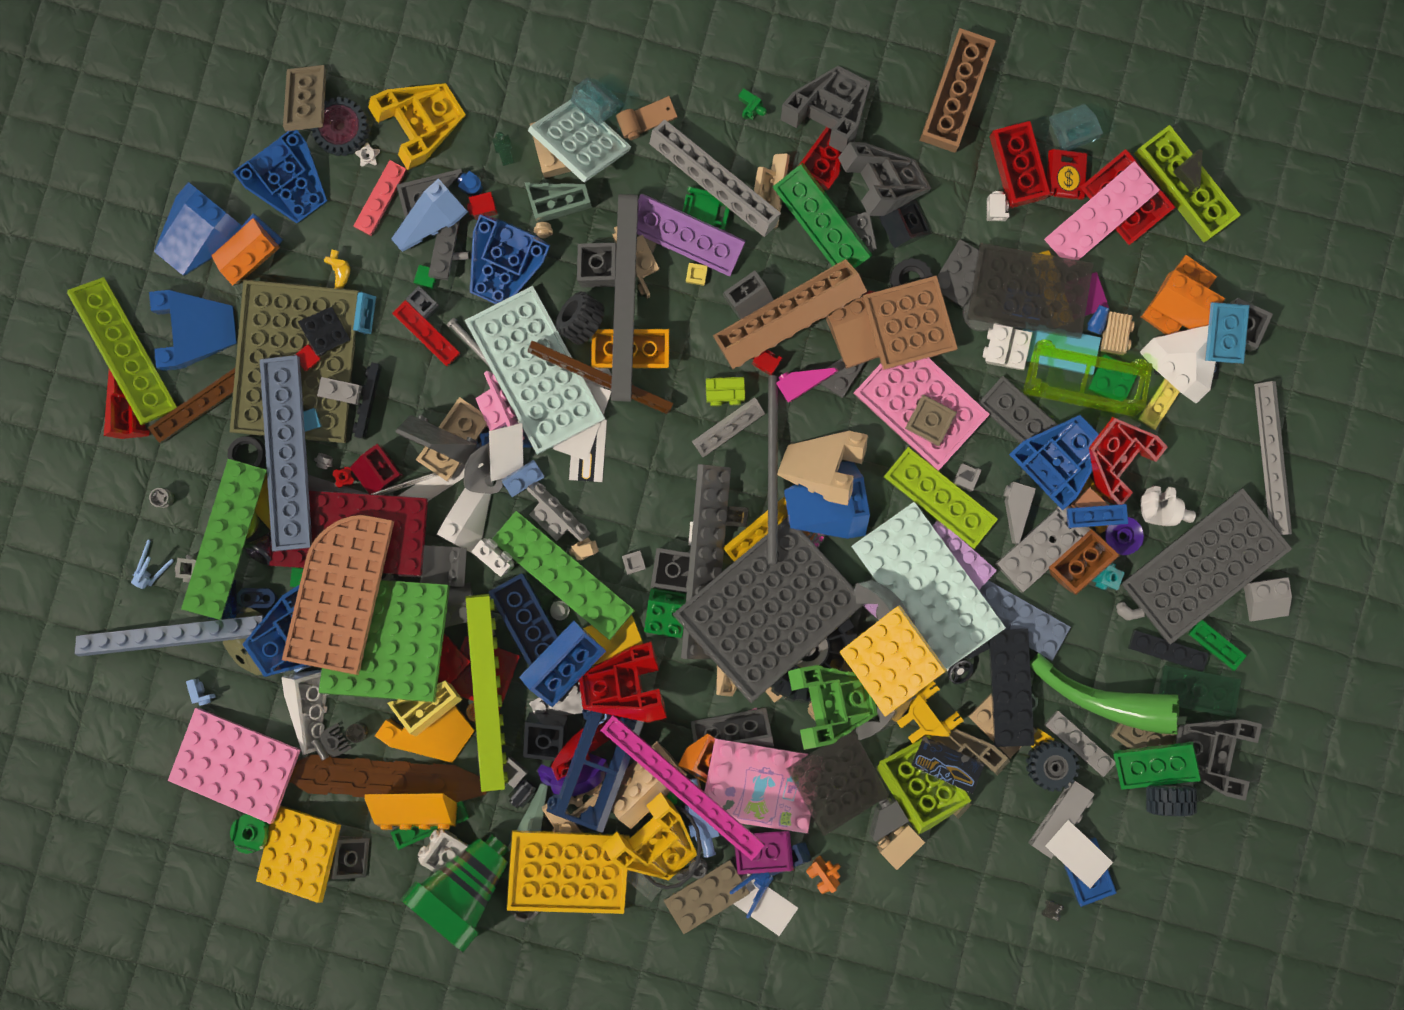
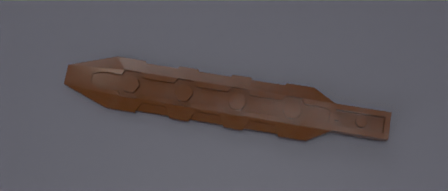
[289,754,486,802]

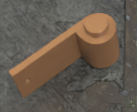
[616,96,678,140]

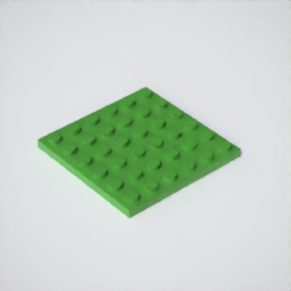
[318,580,450,703]

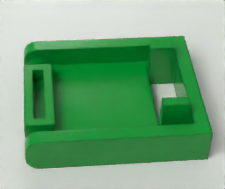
[682,187,730,231]

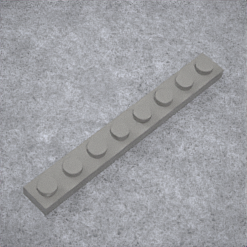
[1254,381,1292,535]

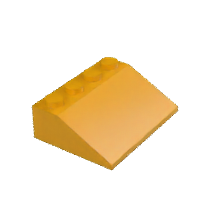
[365,794,457,830]

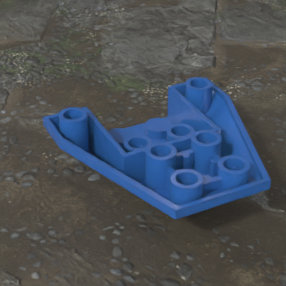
[233,130,327,223]
[470,214,550,304]
[784,461,870,539]

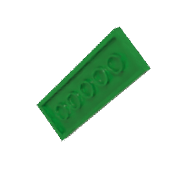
[772,163,872,269]

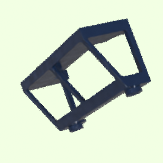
[546,709,644,833]

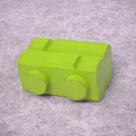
[706,377,745,406]

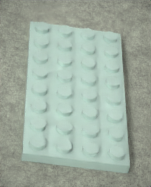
[465,286,605,455]
[851,502,1006,669]

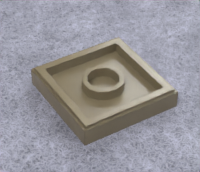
[904,394,957,446]

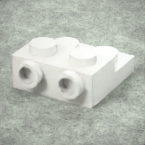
[983,324,1033,371]
[471,538,515,577]
[418,829,469,873]

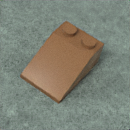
[826,297,879,369]

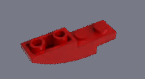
[551,718,611,781]

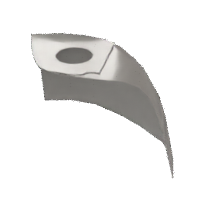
[464,443,504,494]

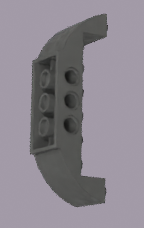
[854,580,916,740]

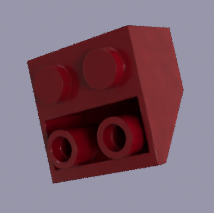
[350,443,403,495]

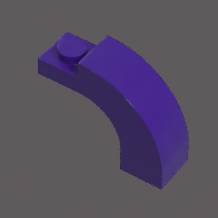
[537,753,609,796]

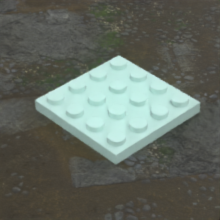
[528,96,631,183]

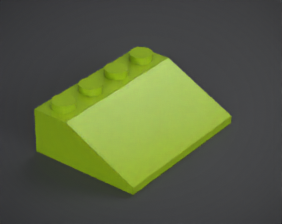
[877,735,971,835]

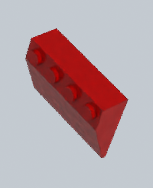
[1080,149,1175,245]

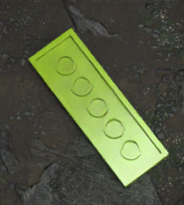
[884,447,998,549]

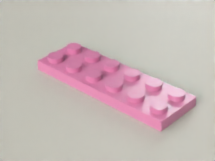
[1044,161,1159,268]

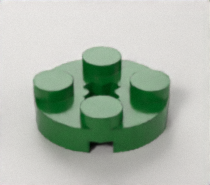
[230,814,269,854]

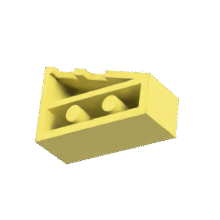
[387,681,462,736]

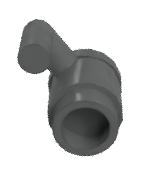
[676,858,708,881]

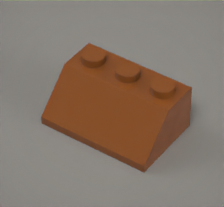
[1049,529,1119,595]

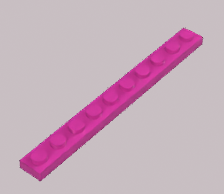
[600,715,765,861]

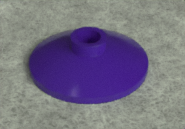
[1105,517,1144,555]

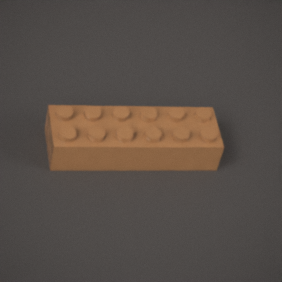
[919,28,996,153]

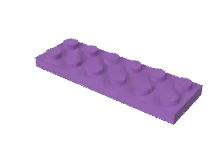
[637,194,746,276]

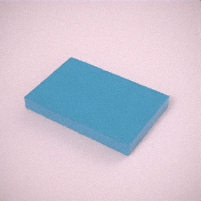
[1205,303,1250,364]

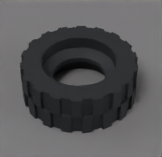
[890,258,933,288]

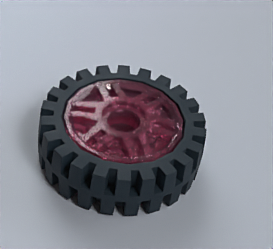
[311,97,370,156]

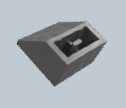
[723,271,774,320]

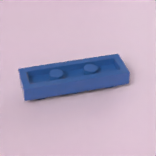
[1066,504,1128,528]

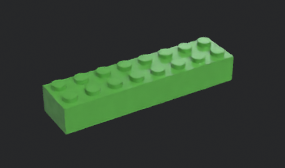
[181,459,267,620]
[492,511,635,640]

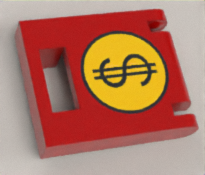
[1047,149,1087,200]

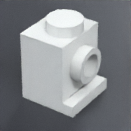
[987,191,1009,221]

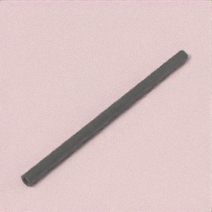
[768,375,778,565]

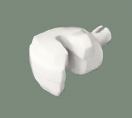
[1141,486,1196,526]

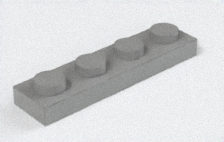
[692,397,765,457]
[1044,711,1116,777]

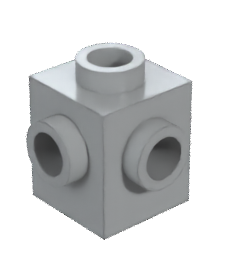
[175,555,197,582]

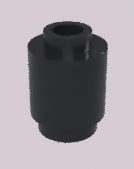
[508,779,537,808]

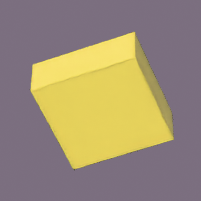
[686,263,708,286]

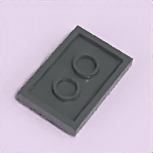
[937,239,992,308]

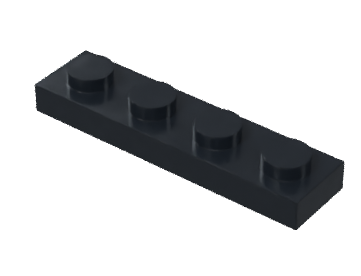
[353,362,382,440]
[1128,630,1209,672]

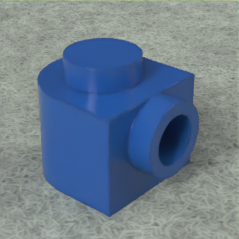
[458,171,483,197]

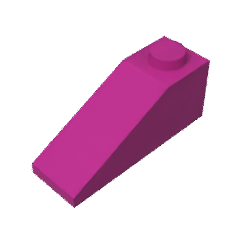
[776,368,838,402]

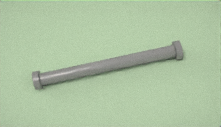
[447,317,489,366]

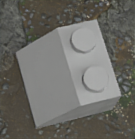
[1244,577,1292,622]

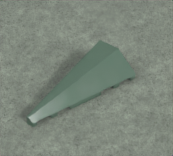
[501,783,547,880]

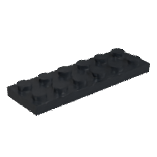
[989,629,1034,747]

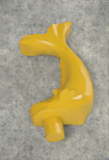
[324,250,350,289]

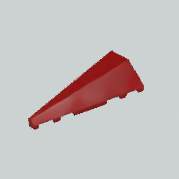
[104,369,150,439]

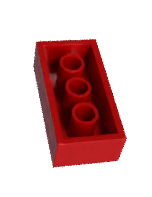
[989,121,1050,209]

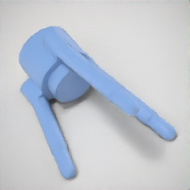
[131,540,174,589]

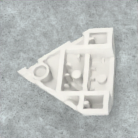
[1140,325,1216,403]

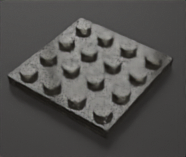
[786,729,889,836]

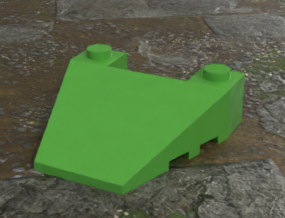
[788,665,878,750]

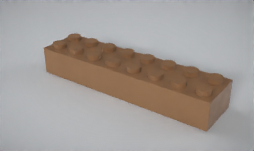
[713,259,867,369]

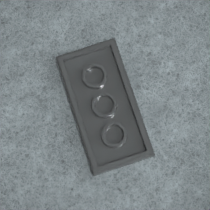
[978,376,1058,443]

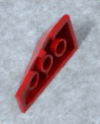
[798,127,842,190]

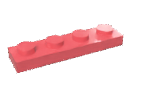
[354,160,407,236]

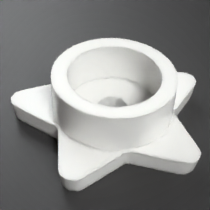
[355,143,380,167]

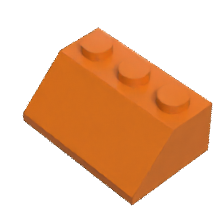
[211,218,280,286]
[1150,270,1225,329]
[678,734,715,783]

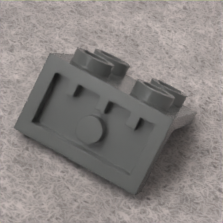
[419,545,467,587]

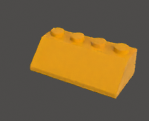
[592,329,669,368]

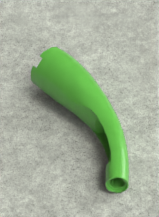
[1030,653,1179,734]

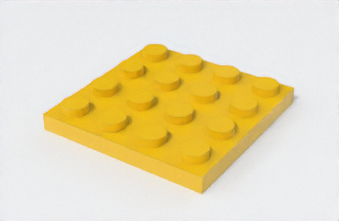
[840,605,947,717]
[256,805,341,903]

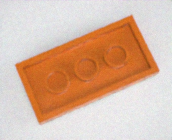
[1141,255,1217,335]

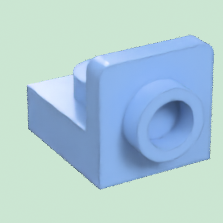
[186,678,215,706]

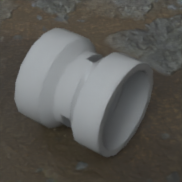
[149,488,174,508]

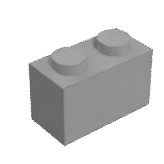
[317,377,363,405]

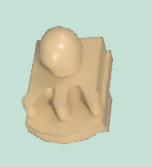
[569,538,599,560]

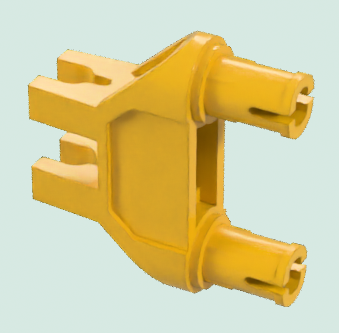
[897,681,964,743]

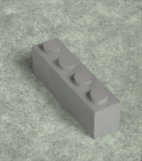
[1028,781,1094,859]

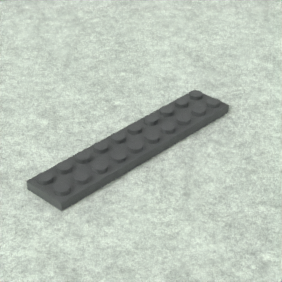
[681,464,731,659]

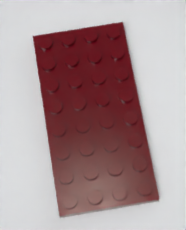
[269,491,428,576]

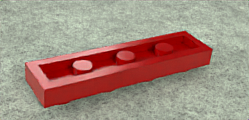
[392,300,461,367]

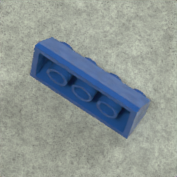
[519,621,606,707]

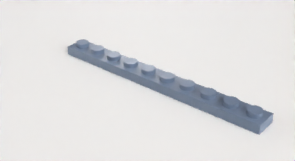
[75,615,264,657]

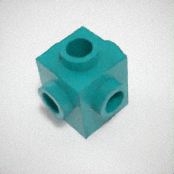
[1092,563,1125,590]

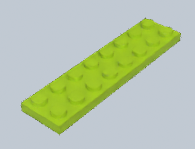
[67,277,177,425]

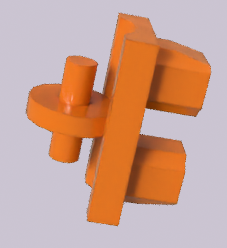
[806,855,841,894]

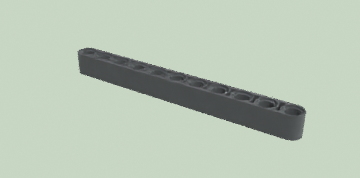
[611,194,638,402]

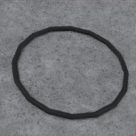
[637,805,702,890]

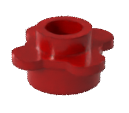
[333,467,354,488]

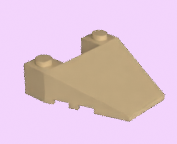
[777,431,868,506]

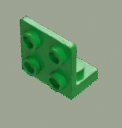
[644,588,687,638]

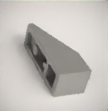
[1004,482,1036,544]

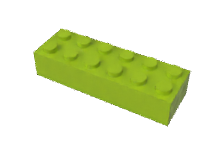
[1134,125,1240,242]

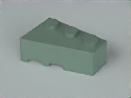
[524,182,592,223]

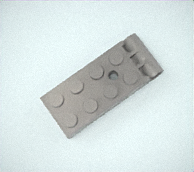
[995,505,1091,592]

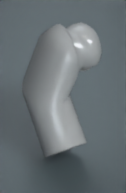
[1116,602,1145,620]

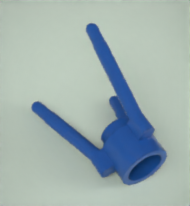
[730,873,773,918]

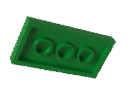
[1114,742,1201,790]

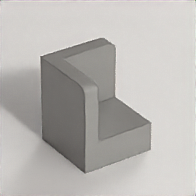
[953,464,981,492]
[503,757,528,788]

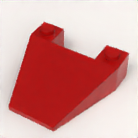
[1089,417,1167,505]
[579,642,667,722]

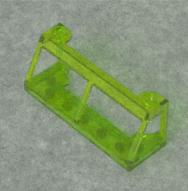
[1023,339,1152,417]

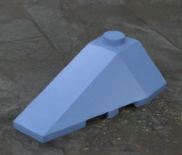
[392,178,468,252]

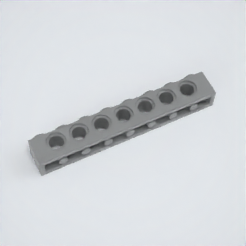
[649,120,781,237]

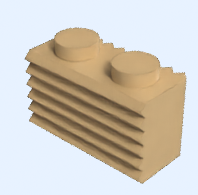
[1100,312,1134,355]

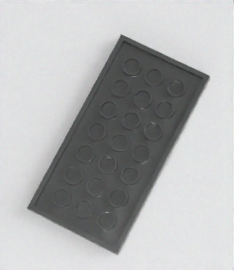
[1121,489,1292,644]

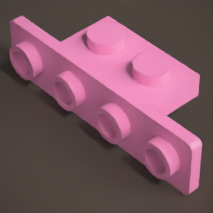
[475,371,525,440]

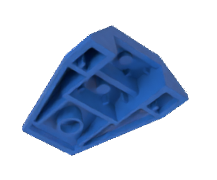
[154,182,242,276]
[1009,415,1099,510]

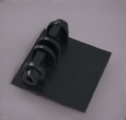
[298,306,350,356]

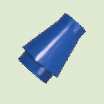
[1087,305,1110,335]

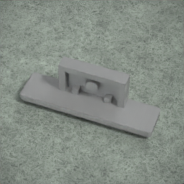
[527,481,590,542]

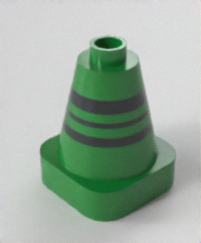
[400,835,509,953]

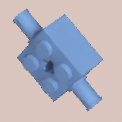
[685,778,719,857]

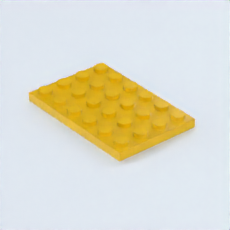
[506,830,630,914]

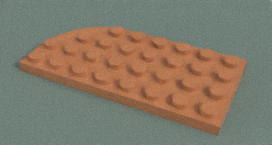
[282,515,394,675]

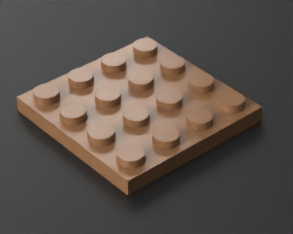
[862,276,958,370]

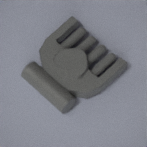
[312,723,351,761]

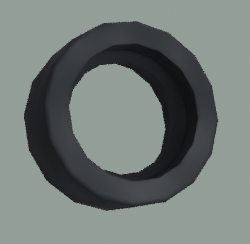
[227,436,266,468]

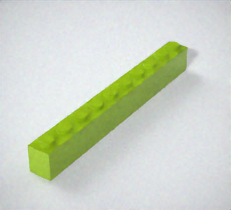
[465,594,508,792]

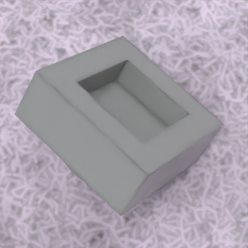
[622,551,646,575]

